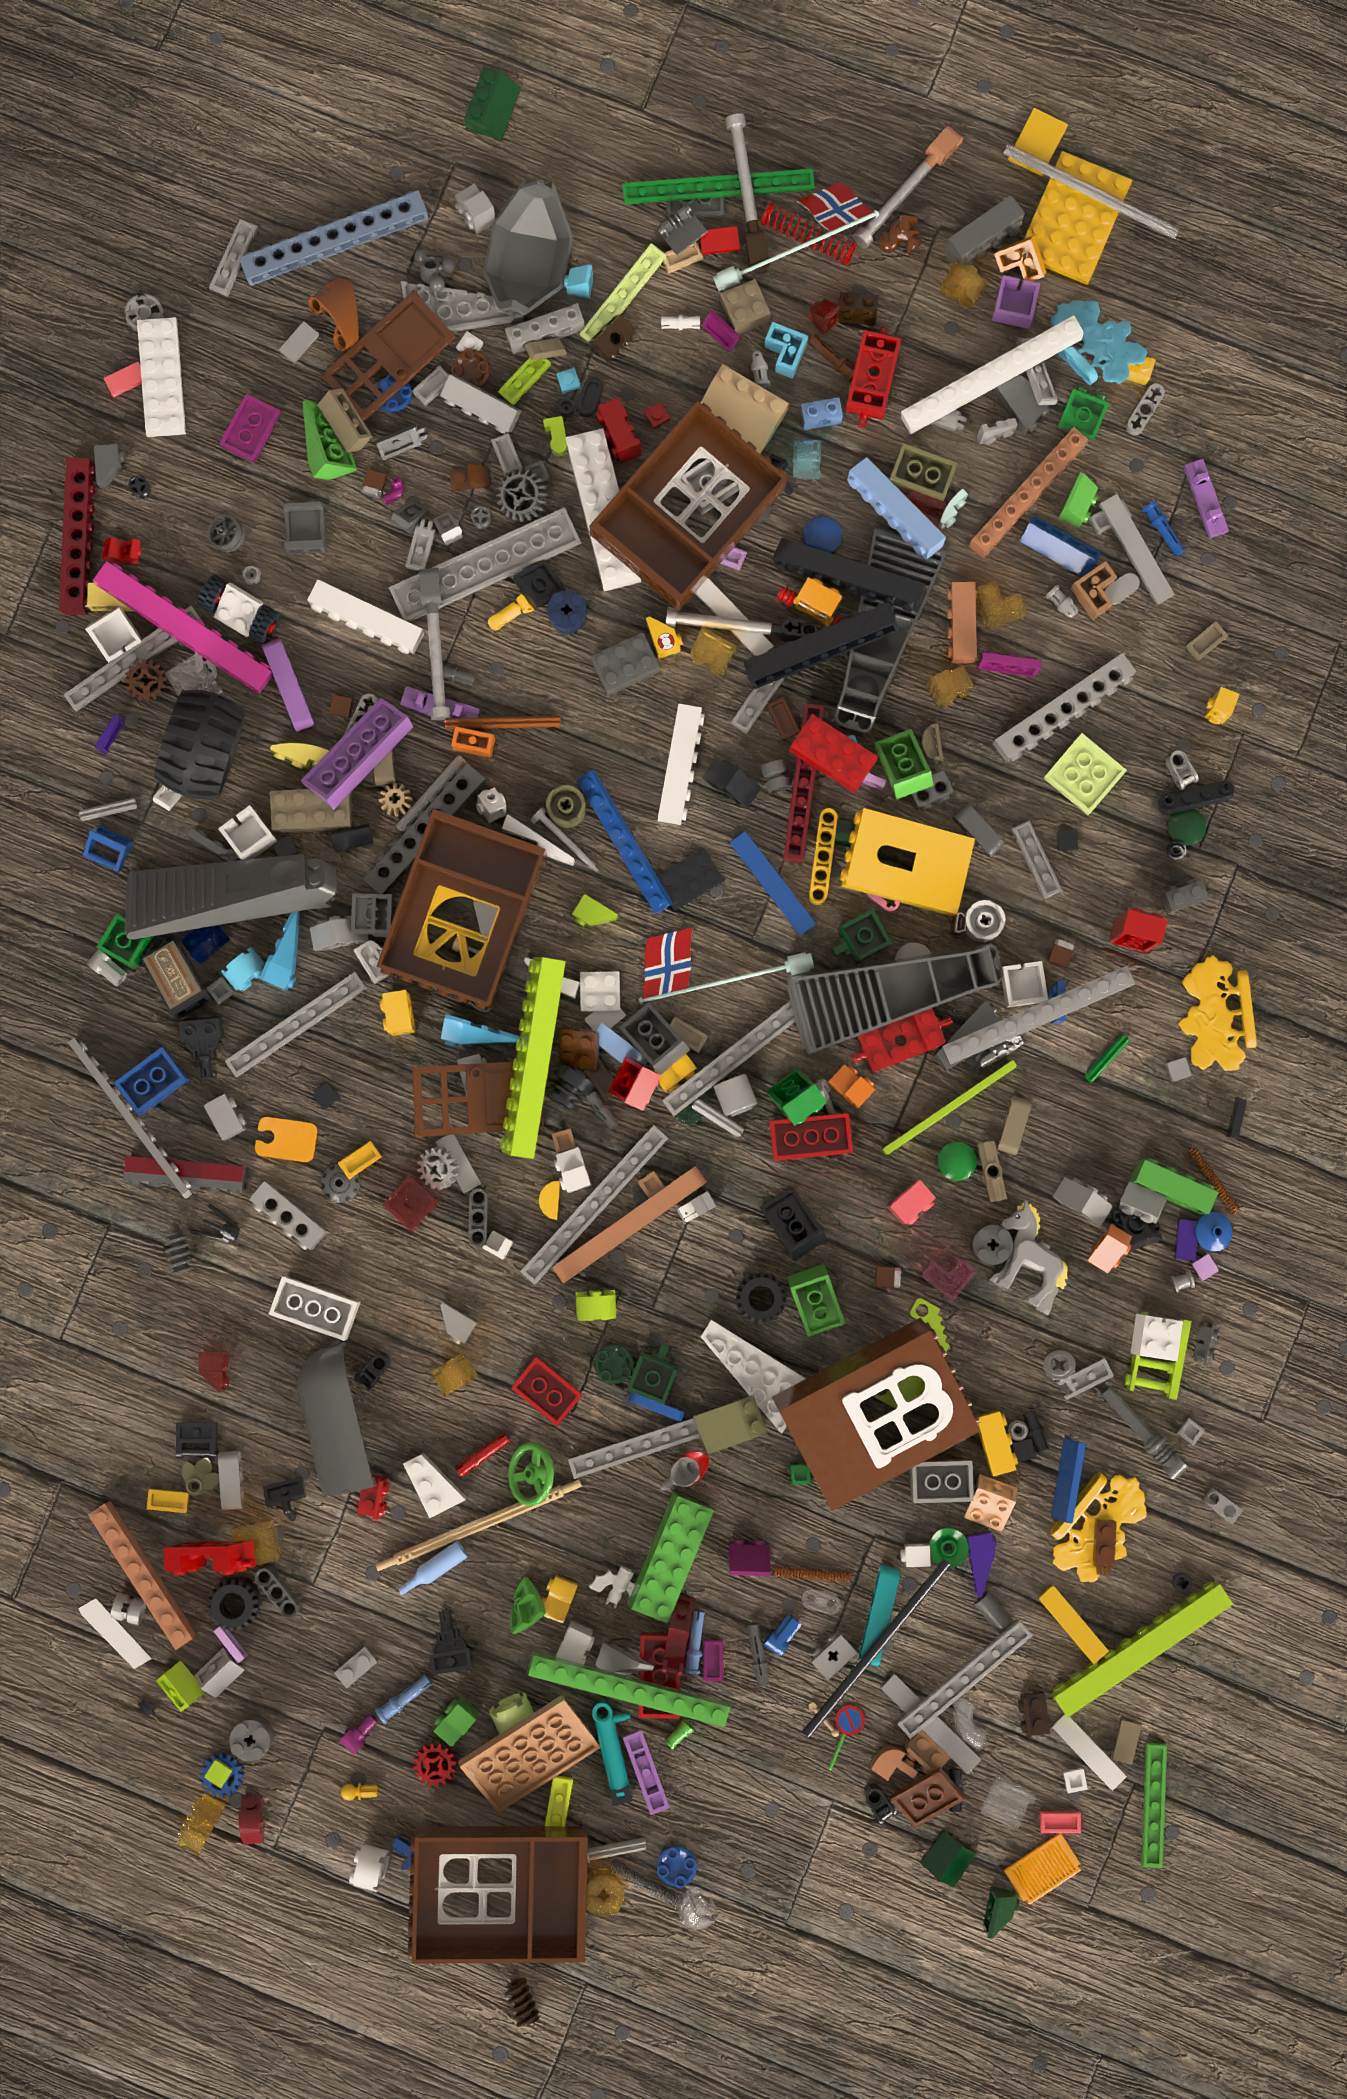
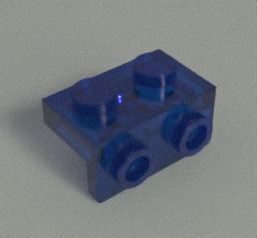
[181,925,230,964]

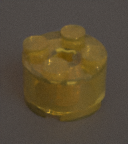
[940,263,987,308]
[431,1353,478,1397]
[586,1869,624,1917]

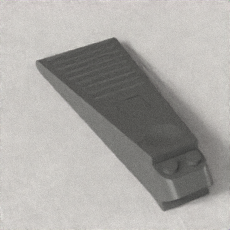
[835,527,948,732]
[125,854,337,939]
[787,944,1003,1054]

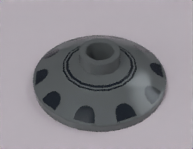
[321,1164,360,1203]

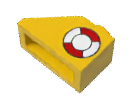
[646,617,683,659]

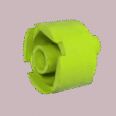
[575,1290,616,1321]

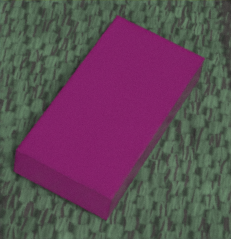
[702,310,740,352]
[703,1639,723,1681]

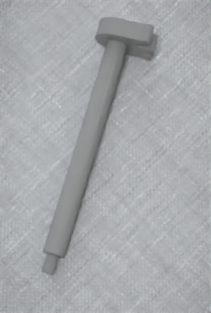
[531,807,599,872]

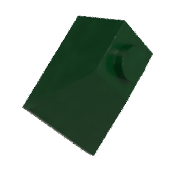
[982,1886,1019,1939]

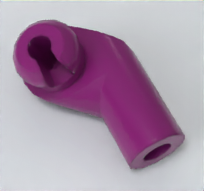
[382,477,405,505]

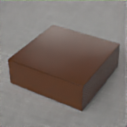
[329,695,353,718]

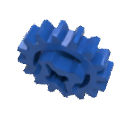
[199,1752,245,1799]

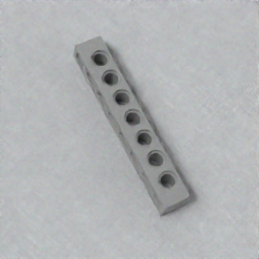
[993,653,1136,762]

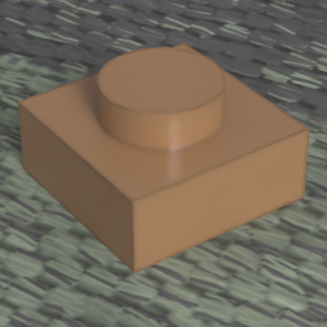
[552,1129,576,1153]
[638,1171,665,1198]

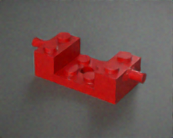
[845,327,902,429]
[851,1008,953,1074]
[164,1540,256,1576]

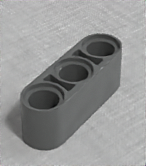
[952,803,1005,858]
[468,1189,489,1246]
[255,1566,301,1618]

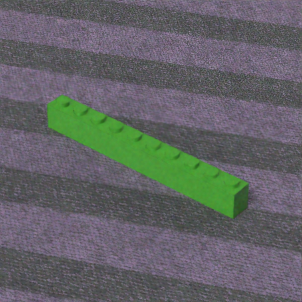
[527,1651,730,1727]

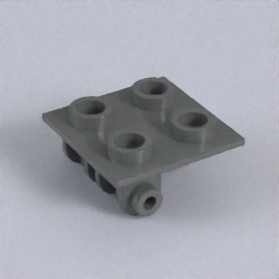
[657,204,708,256]

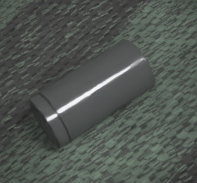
[973,1591,1015,1634]

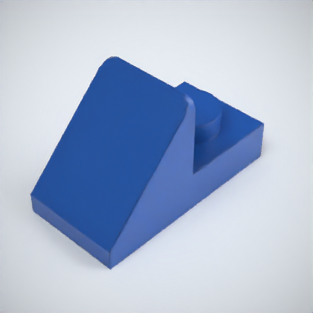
[392,1835,415,1870]

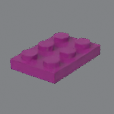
[219,394,281,463]
[977,651,1042,677]

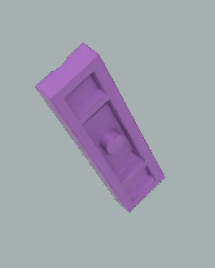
[1183,459,1229,538]
[400,686,480,718]
[623,1729,670,1815]

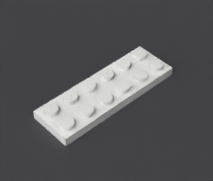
[137,317,186,437]

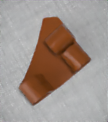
[308,278,359,351]

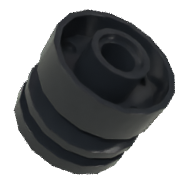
[545,1063,595,1113]

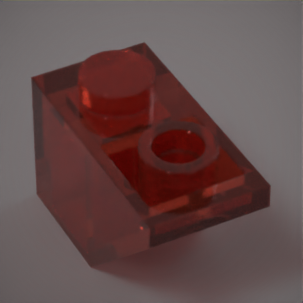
[199,1351,230,1392]

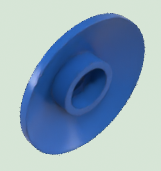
[1195,1212,1232,1251]

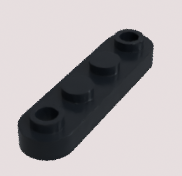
[1158,781,1235,815]

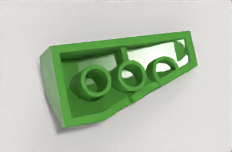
[302,400,357,480]

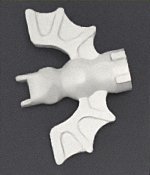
[589,1566,636,1608]

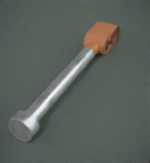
[852,125,964,249]

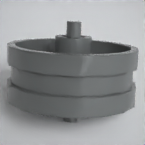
[208,514,245,553]

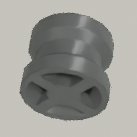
[471,506,491,529]

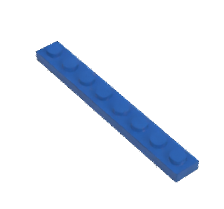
[577,770,673,914]

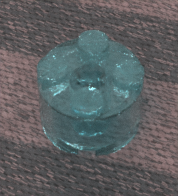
[793,440,821,480]

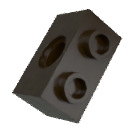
[588,314,636,359]

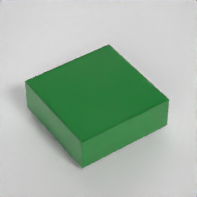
[790,1463,811,1485]

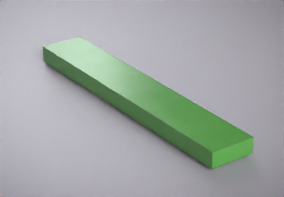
[1141,1742,1167,1868]

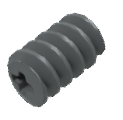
[162,1232,194,1275]

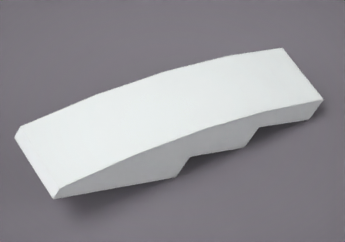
[1051,1714,1127,1791]

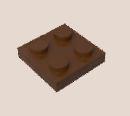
[559,1026,599,1071]

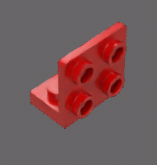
[357,1474,390,1521]

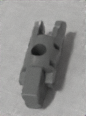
[974,1035,1024,1068]

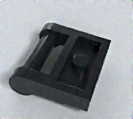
[176,1422,218,1458]

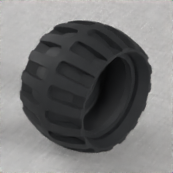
[154,690,246,800]

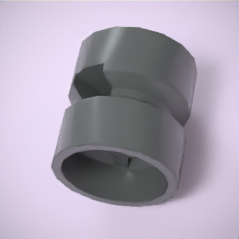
[761,759,792,794]

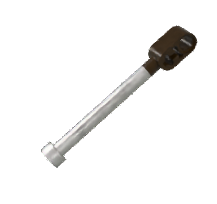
[725,114,769,269]

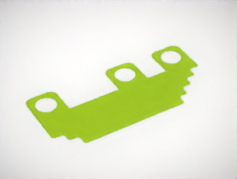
[873,1298,950,1408]

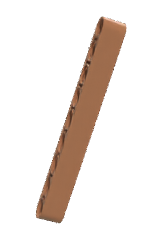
[552,1166,707,1284]

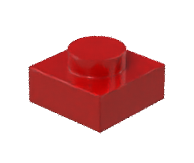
[644,402,670,430]

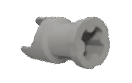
[751,351,770,388]
[1045,585,1078,617]

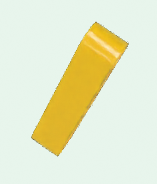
[809,808,838,905]

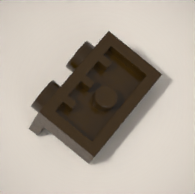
[1018,1691,1050,1739]

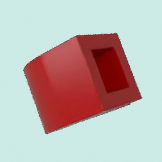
[102,537,141,565]

